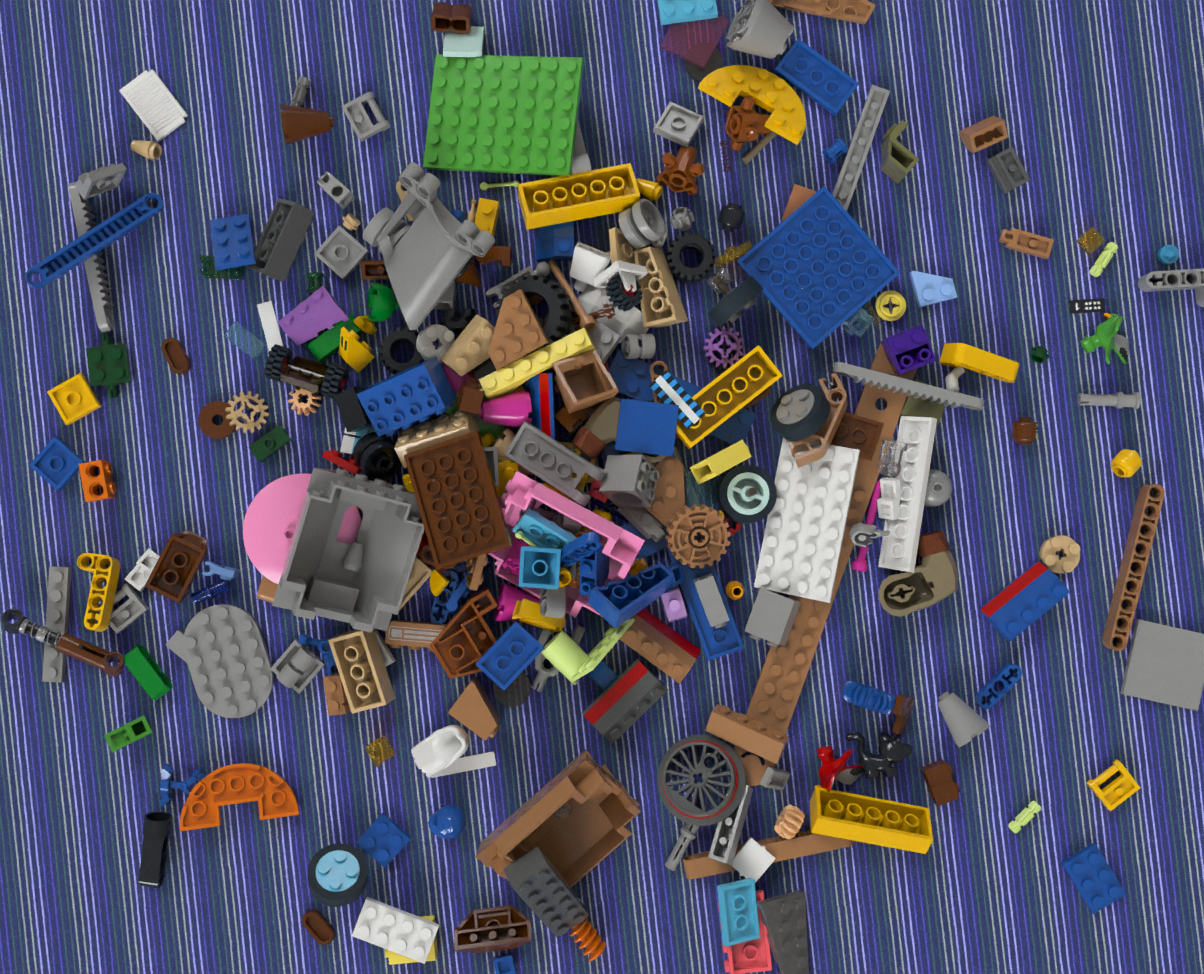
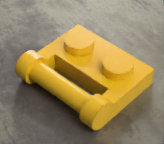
[1086,759,1140,812]

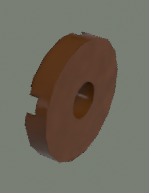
[198,401,236,439]

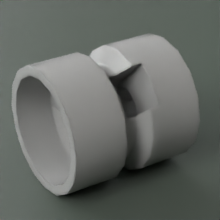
[621,334,656,359]

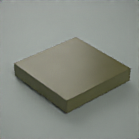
[900,379,945,428]

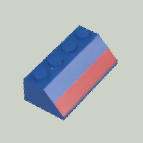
[526,371,556,440]
[979,561,1070,641]

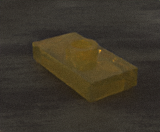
[715,241,752,268]

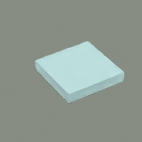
[443,26,484,57]

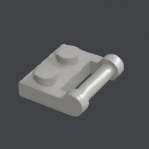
[341,92,391,142]
[99,582,149,634]

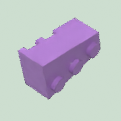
[278,286,350,345]

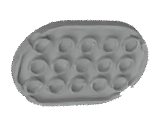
[183,604,274,718]

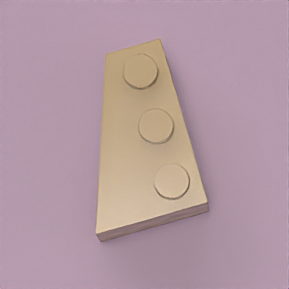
[440,314,495,376]

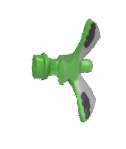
[1080,313,1129,364]

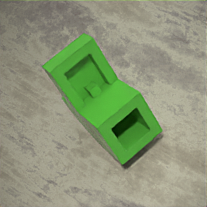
[104,715,152,753]

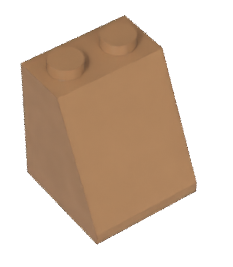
[448,676,501,741]

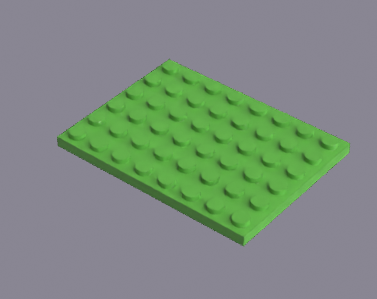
[423,54,584,176]

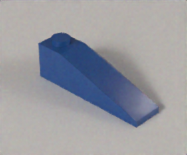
[536,221,574,261]

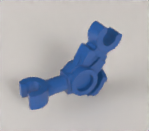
[298,634,336,675]

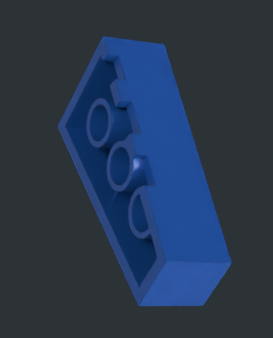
[588,563,675,629]

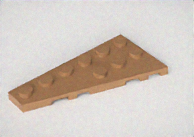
[768,0,876,25]

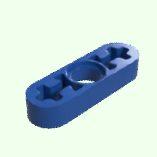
[430,570,459,624]
[975,663,1022,709]

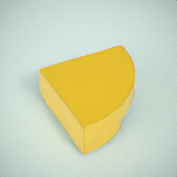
[353,316,377,335]
[429,569,449,596]

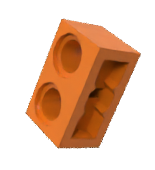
[78,460,117,502]

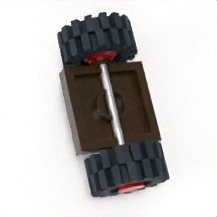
[264,344,349,399]

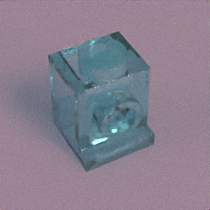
[842,307,875,337]

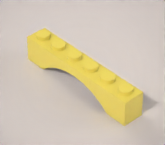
[479,328,597,399]

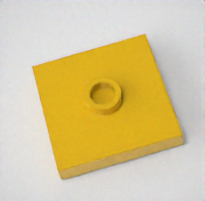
[47,373,102,425]

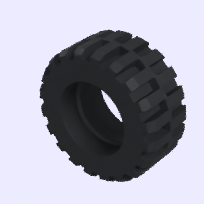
[495,275,574,352]

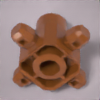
[725,97,771,151]
[656,146,705,195]

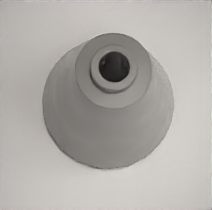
[937,691,990,747]

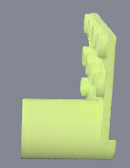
[540,618,635,685]

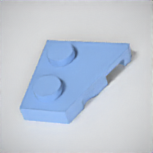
[909,271,957,308]

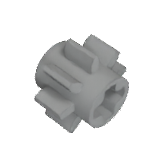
[670,207,695,231]

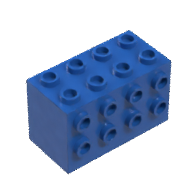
[357,356,457,437]

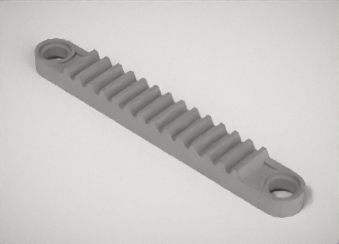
[68,182,114,332]
[832,362,985,411]

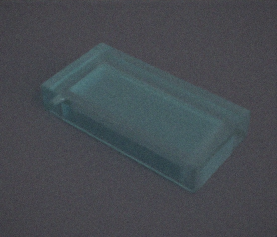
[224,321,267,360]

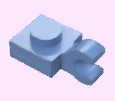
[202,561,240,581]

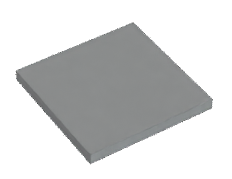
[1120,619,1204,711]

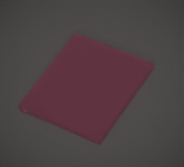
[660,15,729,68]

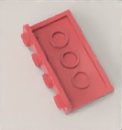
[718,890,772,974]

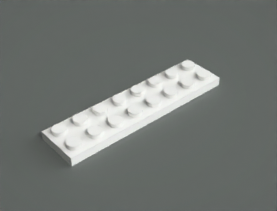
[878,416,937,573]

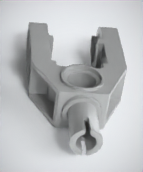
[531,624,586,692]

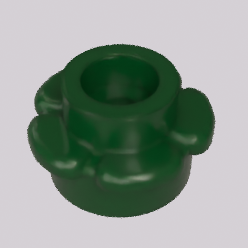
[1030,346,1049,363]

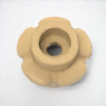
[343,213,361,231]

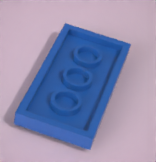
[774,38,859,116]

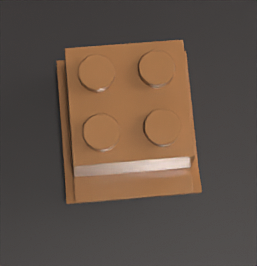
[552,349,619,414]

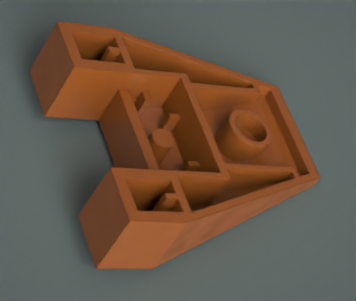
[430,586,498,679]

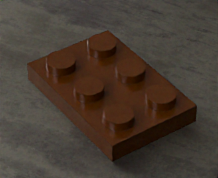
[830,412,884,461]

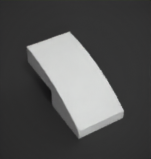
[877,477,901,520]
[124,548,160,592]

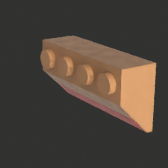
[620,608,701,684]

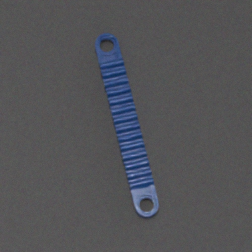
[25,193,163,289]

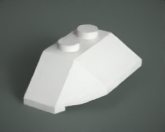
[578,284,649,343]

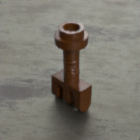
[571,303,615,331]

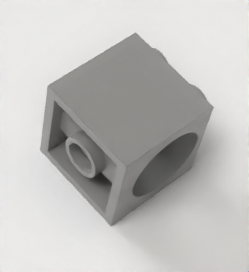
[599,455,659,507]

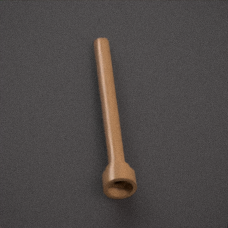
[548,259,597,332]

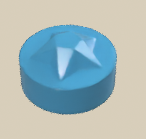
[1157,245,1179,265]

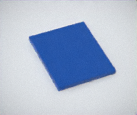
[615,399,679,456]

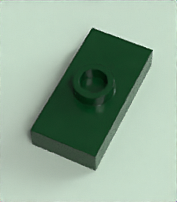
[249,425,292,463]

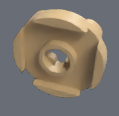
[1039,535,1080,574]

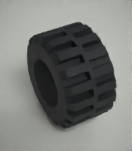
[666,232,716,284]
[379,327,425,374]

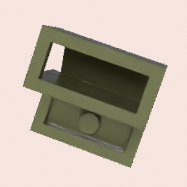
[880,120,919,184]

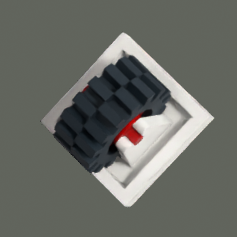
[593,260,648,311]

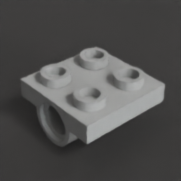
[270,639,325,694]

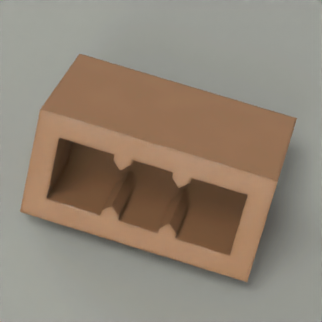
[959,116,1008,153]

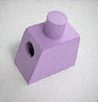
[661,585,687,623]

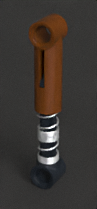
[2,609,124,677]

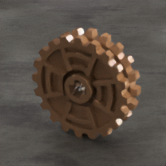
[665,503,731,569]

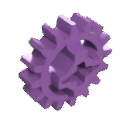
[703,326,745,369]

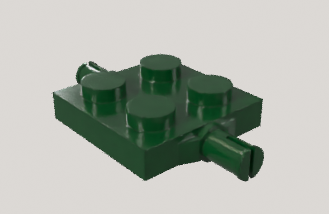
[86,332,132,398]

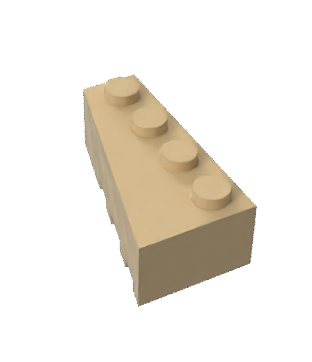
[634,247,688,328]

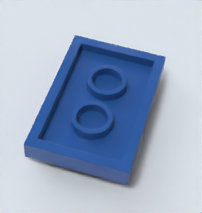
[210,214,256,270]
[475,621,545,690]
[1061,843,1126,914]

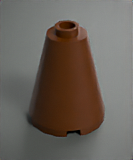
[280,104,334,144]

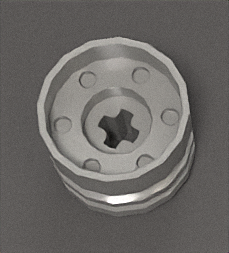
[363,207,411,254]

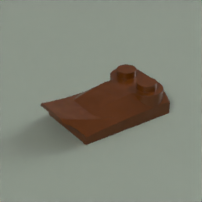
[145,530,207,603]

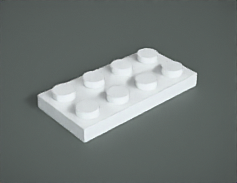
[352,897,440,964]

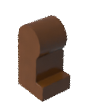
[475,246,512,269]

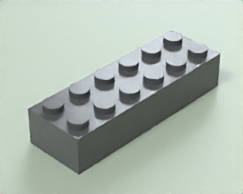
[503,846,589,938]

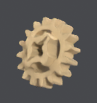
[225,391,269,433]

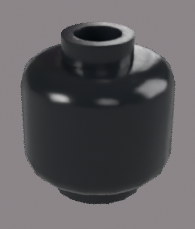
[718,202,745,232]

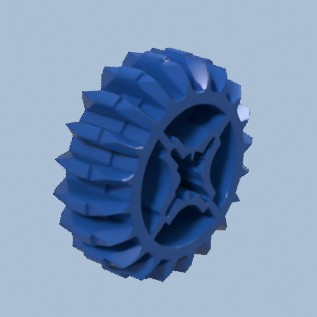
[842,681,896,714]

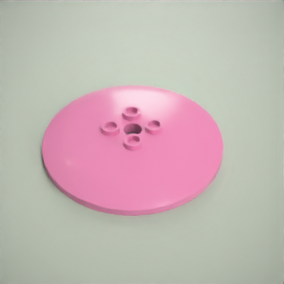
[243,473,361,584]

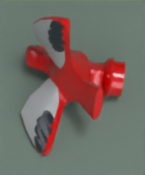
[814,745,864,792]

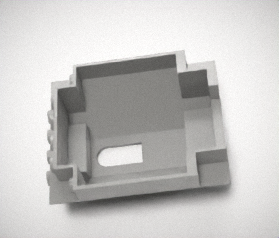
[272,468,425,633]

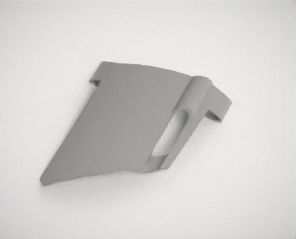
[377,162,495,330]

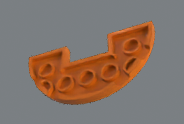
[180,763,300,831]

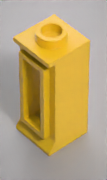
[512,599,566,633]

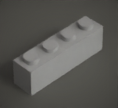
[708,780,753,866]

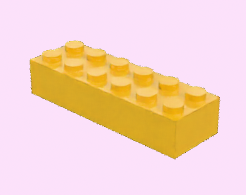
[518,163,640,230]
[676,345,783,449]
[809,787,933,854]

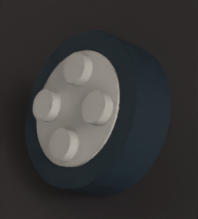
[770,384,830,441]

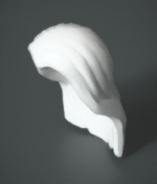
[411,725,469,778]

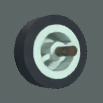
[716,465,777,524]

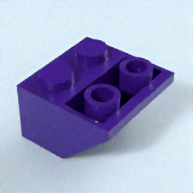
[881,325,936,375]

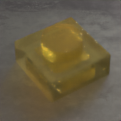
[1076,227,1105,255]

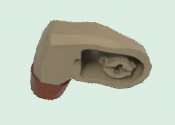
[571,397,666,463]
[878,530,958,617]

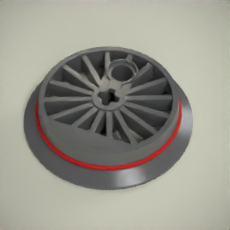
[657,735,745,826]

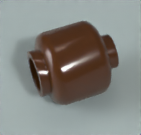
[1011,417,1038,445]

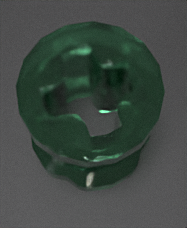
[306,272,324,294]

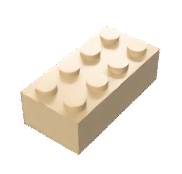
[394,410,480,468]
[328,629,395,714]

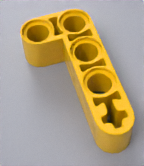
[939,343,1019,383]
[77,553,121,632]

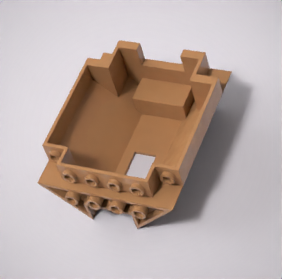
[475,749,641,887]

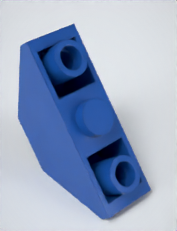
[580,544,609,597]

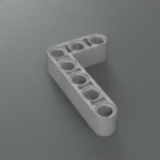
[540,512,582,619]

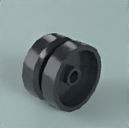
[352,432,402,481]

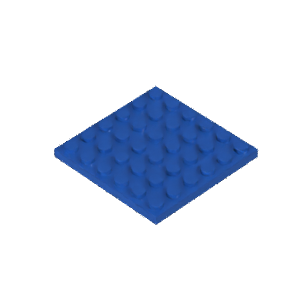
[736,186,900,349]

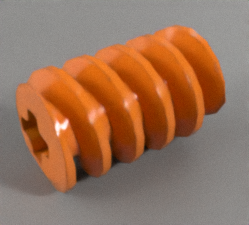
[569,918,606,962]

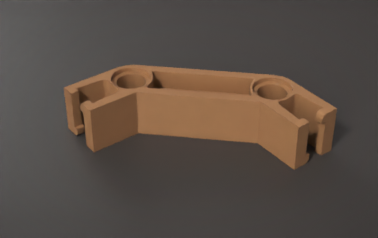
[789,373,848,468]

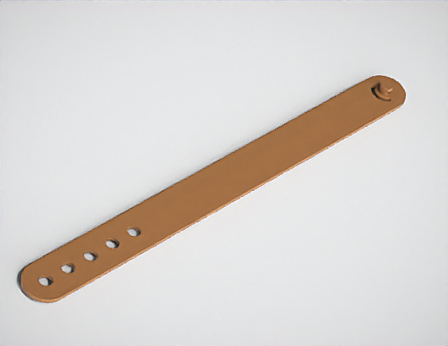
[733,344,917,786]

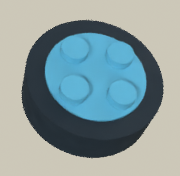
[308,843,368,907]

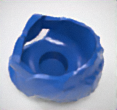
[428,805,466,839]

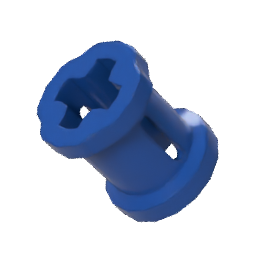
[822,138,848,164]

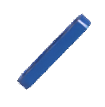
[560,532,601,568]

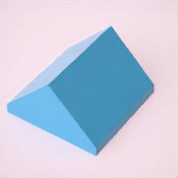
[518,546,561,589]

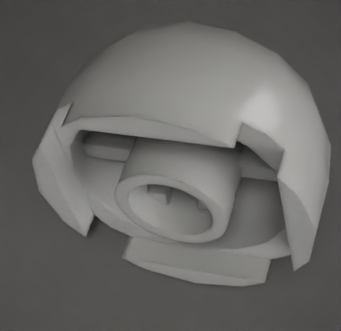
[924,469,952,507]

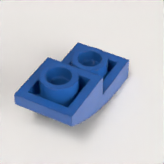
[588,660,619,690]

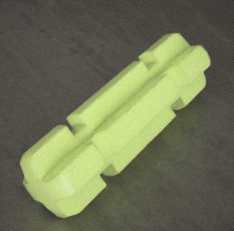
[1089,242,1118,277]
[1008,801,1041,834]

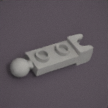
[485,262,551,309]

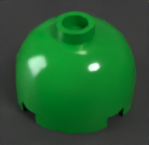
[367,283,398,322]

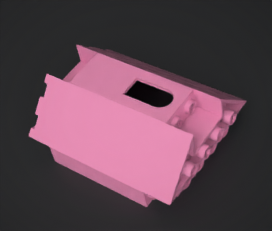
[488,471,645,618]

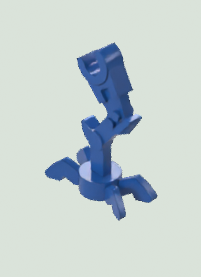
[159,763,210,807]

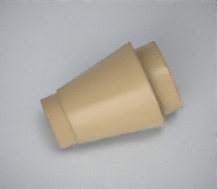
[131,140,162,160]

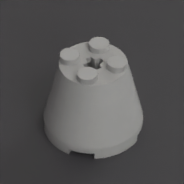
[726,0,794,59]

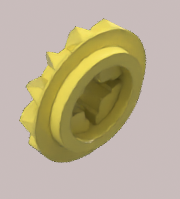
[875,291,906,322]

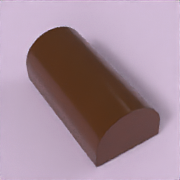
[361,260,389,280]

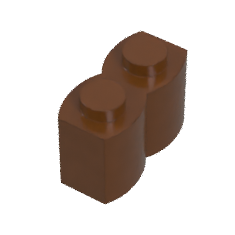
[431,2,473,34]
[920,759,960,806]

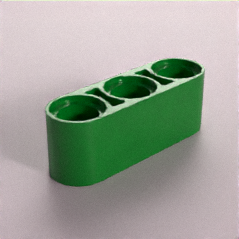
[307,314,363,363]
[123,645,173,701]

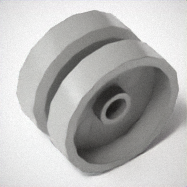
[618,199,666,249]

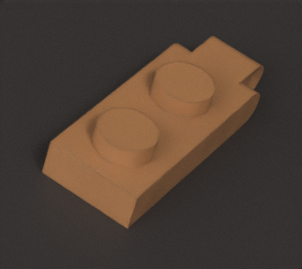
[999,228,1054,259]

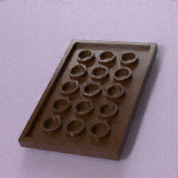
[404,431,512,569]

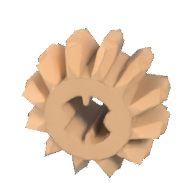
[288,386,322,416]
[774,804,805,840]

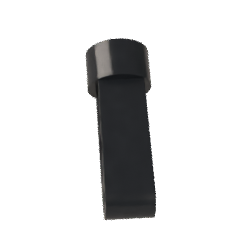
[139,812,173,888]

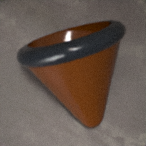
[454,257,482,287]

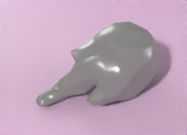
[849,523,890,547]

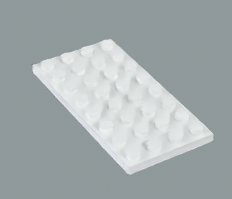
[754,438,860,603]

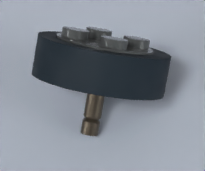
[708,276,763,328]

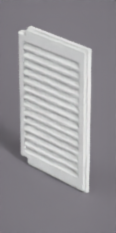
[119,69,188,142]

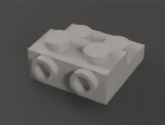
[75,163,127,200]

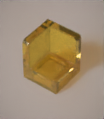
[365,734,395,767]

